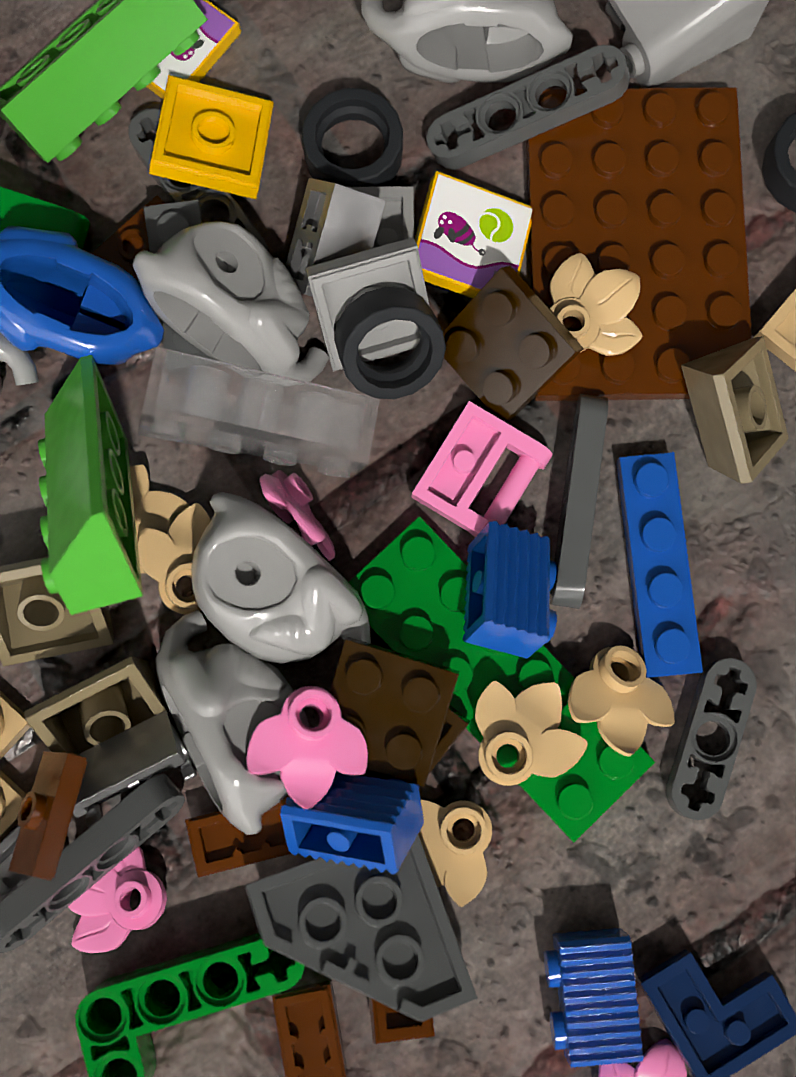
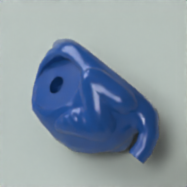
[0,226,164,365]

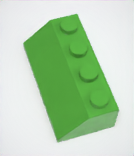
[0,0,208,163]
[38,355,143,615]

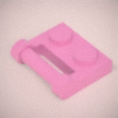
[411,401,553,537]

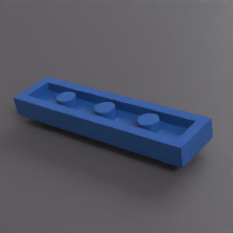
[616,452,703,678]

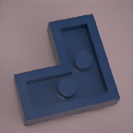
[636,949,796,1077]

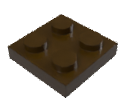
[443,265,584,423]
[330,637,460,787]

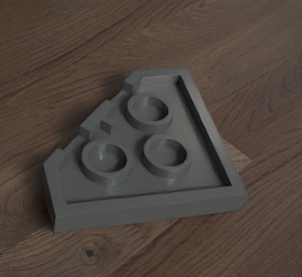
[245,835,478,1022]

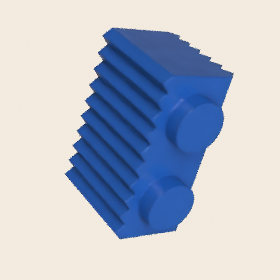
[462,521,557,659]
[280,771,424,875]
[544,928,644,1067]

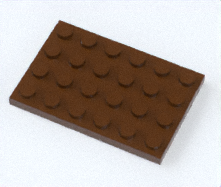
[526,87,752,401]

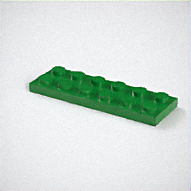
[348,516,655,842]

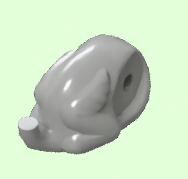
[361,0,573,83]
[133,221,329,388]
[191,492,371,669]
[156,610,310,835]

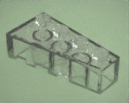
[138,346,380,478]

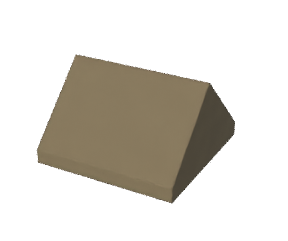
[681,336,789,483]
[0,556,114,667]
[24,656,174,755]

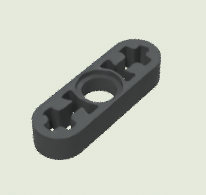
[666,658,757,820]

